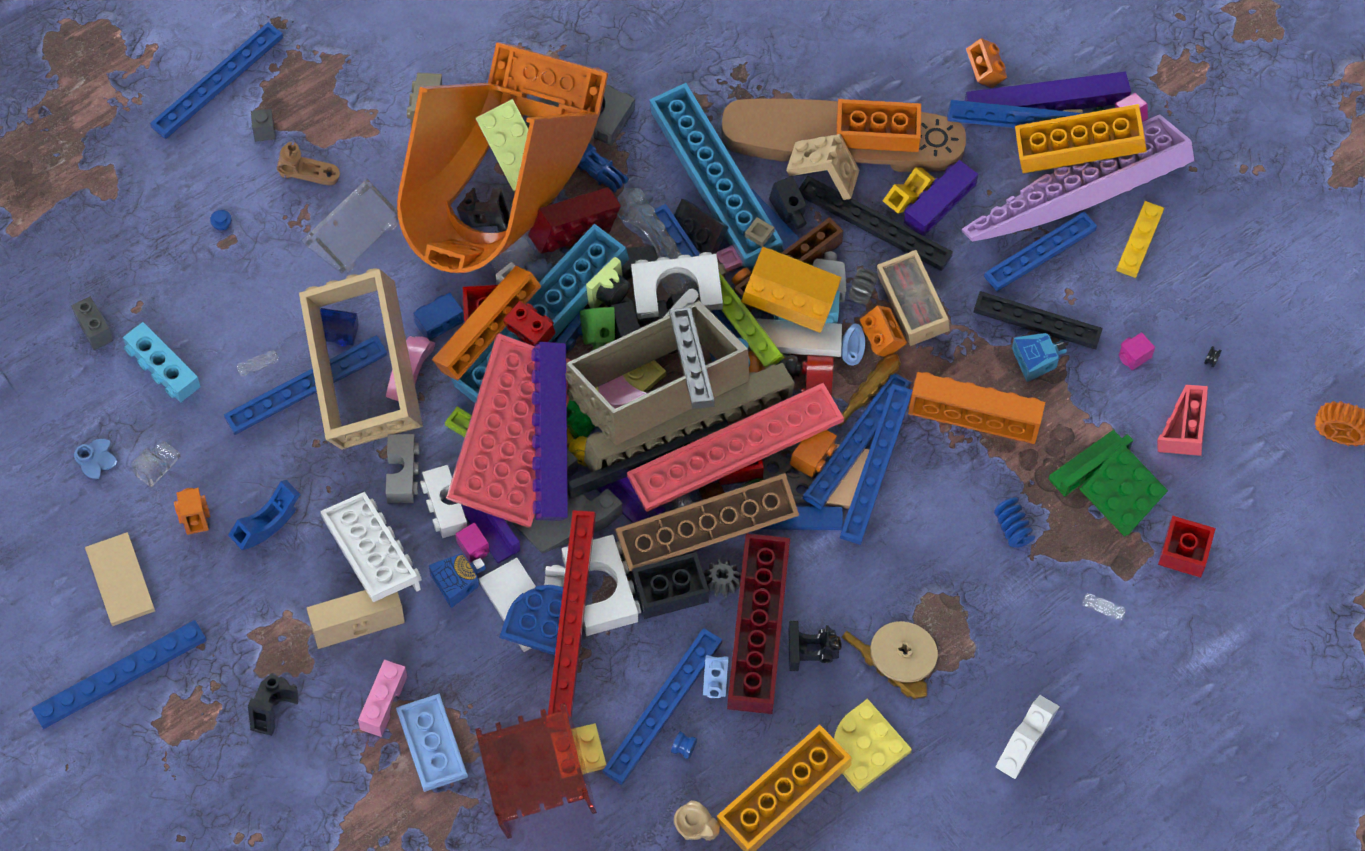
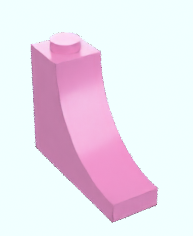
[598,375,647,409]

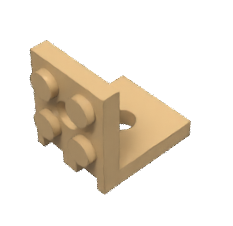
[786,134,859,200]

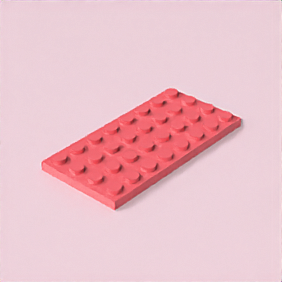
[446,333,572,528]

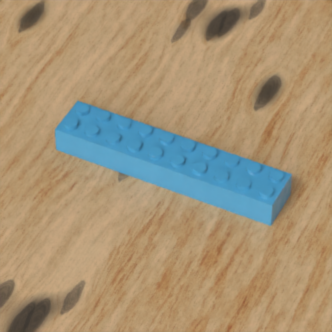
[649,83,783,270]
[451,224,629,403]

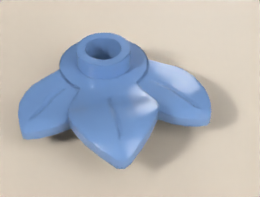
[74,439,117,479]

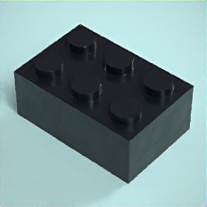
[632,552,709,619]

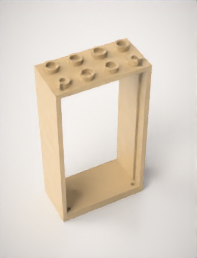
[299,268,423,450]

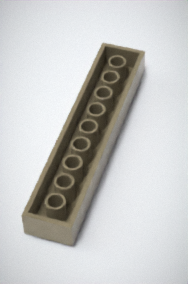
[584,363,795,473]

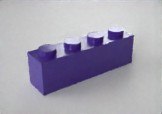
[904,160,978,236]

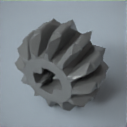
[849,268,878,304]
[704,559,741,598]

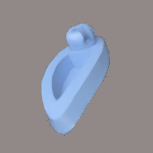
[841,323,865,366]

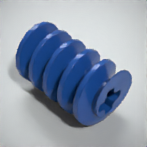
[994,497,1036,548]

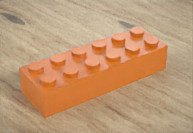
[908,372,1046,444]

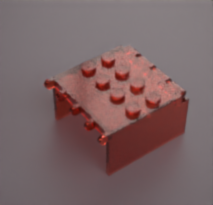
[475,703,597,839]

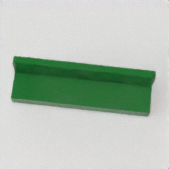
[1048,430,1133,497]

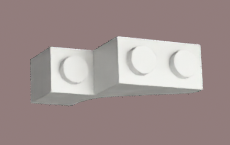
[996,695,1060,779]

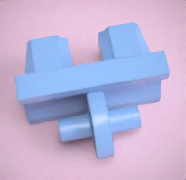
[703,655,728,698]

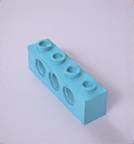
[123,322,201,403]

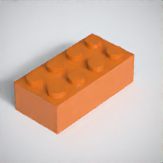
[836,99,921,152]

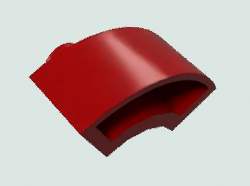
[801,355,833,397]

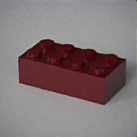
[528,187,621,254]

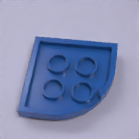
[499,585,563,655]

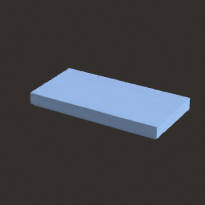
[396,693,468,792]

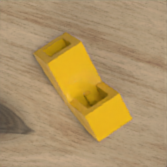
[883,167,935,213]

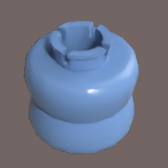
[524,258,552,282]

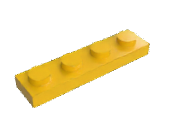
[1116,201,1164,278]

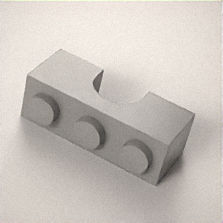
[386,434,419,503]

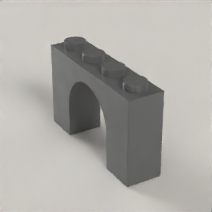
[539,84,635,146]

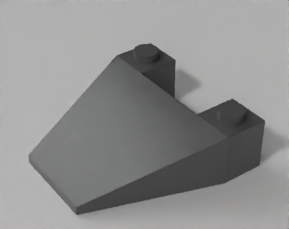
[512,449,622,554]

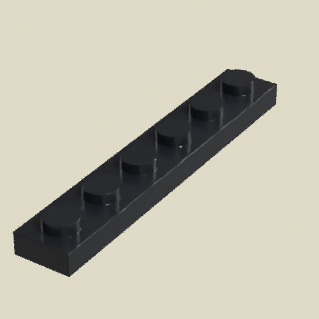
[973,291,1103,350]

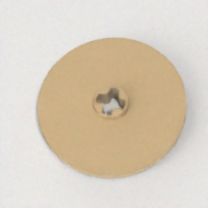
[870,621,938,682]

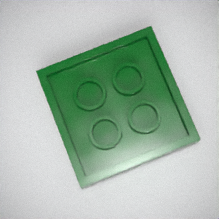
[1079,444,1168,537]

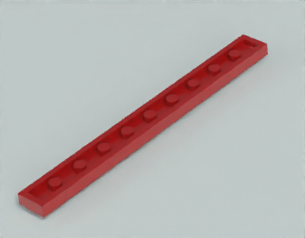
[546,510,596,731]

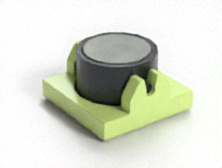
[586,257,630,308]

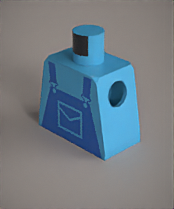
[1012,333,1067,382]

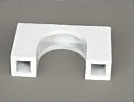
[631,252,723,319]
[561,535,641,636]

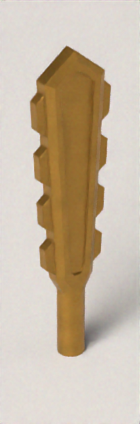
[837,354,901,427]
[842,631,927,700]

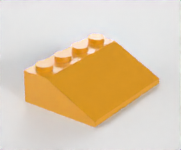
[741,246,842,333]

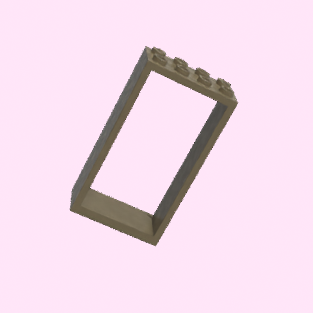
[565,301,749,445]

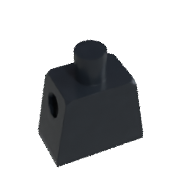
[769,176,807,229]

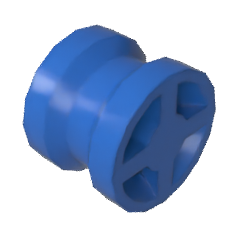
[671,731,697,759]

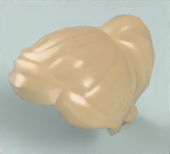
[674,800,720,841]

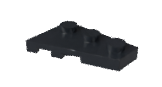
[674,199,729,254]

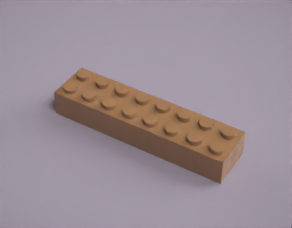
[614,473,799,572]

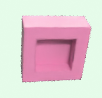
[716,245,742,272]

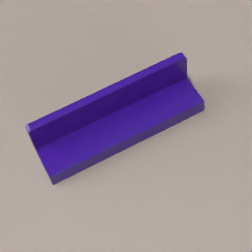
[596,477,666,523]
[455,502,520,563]

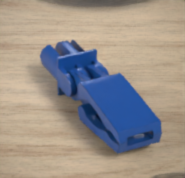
[577,143,629,193]

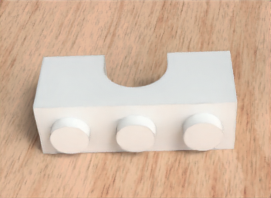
[420,465,467,539]

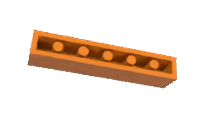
[432,266,541,381]

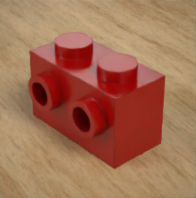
[503,301,556,346]

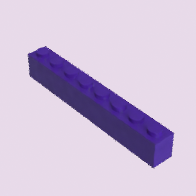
[964,71,1131,111]
[531,342,568,521]

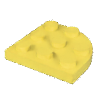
[834,699,912,793]

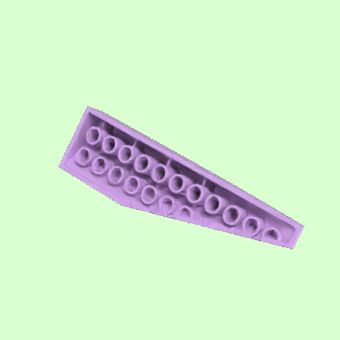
[962,114,1194,242]

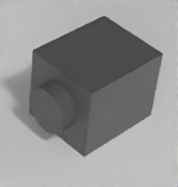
[251,109,276,142]

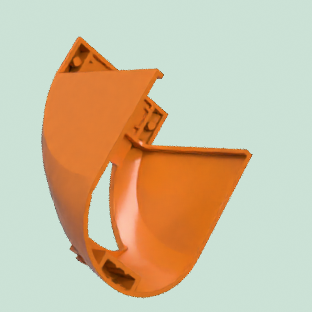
[397,42,609,273]

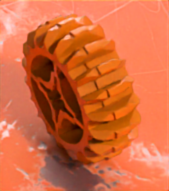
[1315,401,1365,447]

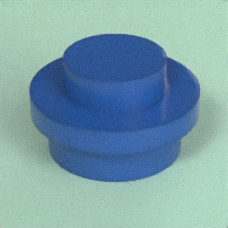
[210,210,232,230]

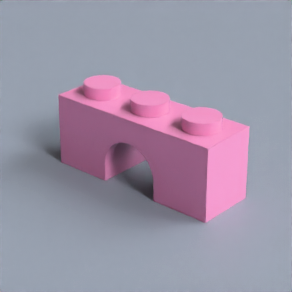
[358,660,407,737]

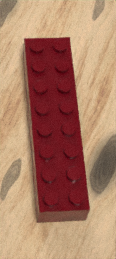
[727,533,790,714]

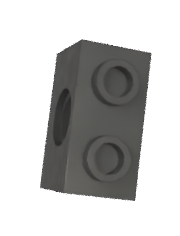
[71,296,113,350]

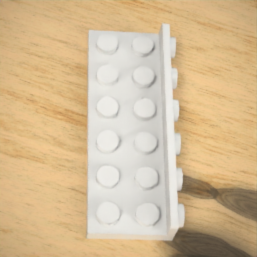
[320,492,422,602]

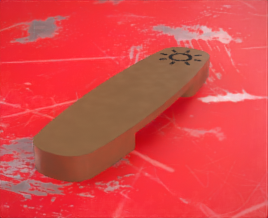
[721,99,966,172]

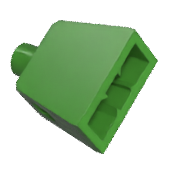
[580,307,615,350]

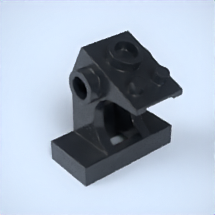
[457,188,510,232]
[788,621,842,671]
[248,673,298,736]

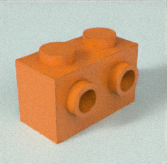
[966,38,1007,88]
[860,305,907,356]
[174,488,211,535]

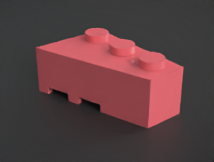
[1157,385,1208,456]

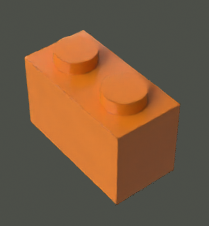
[790,430,837,478]

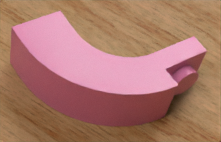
[386,336,435,401]

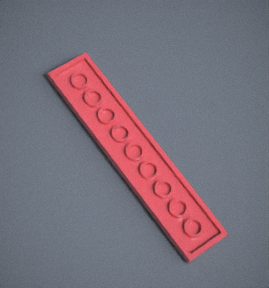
[627,383,844,512]

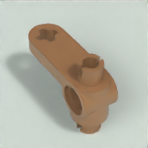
[277,142,340,185]

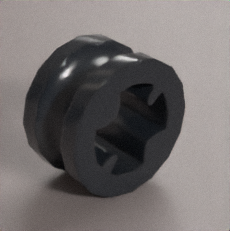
[1204,346,1222,368]

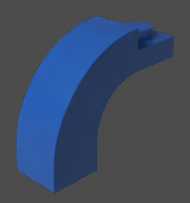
[228,480,301,550]

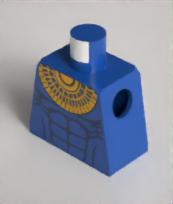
[429,554,486,608]

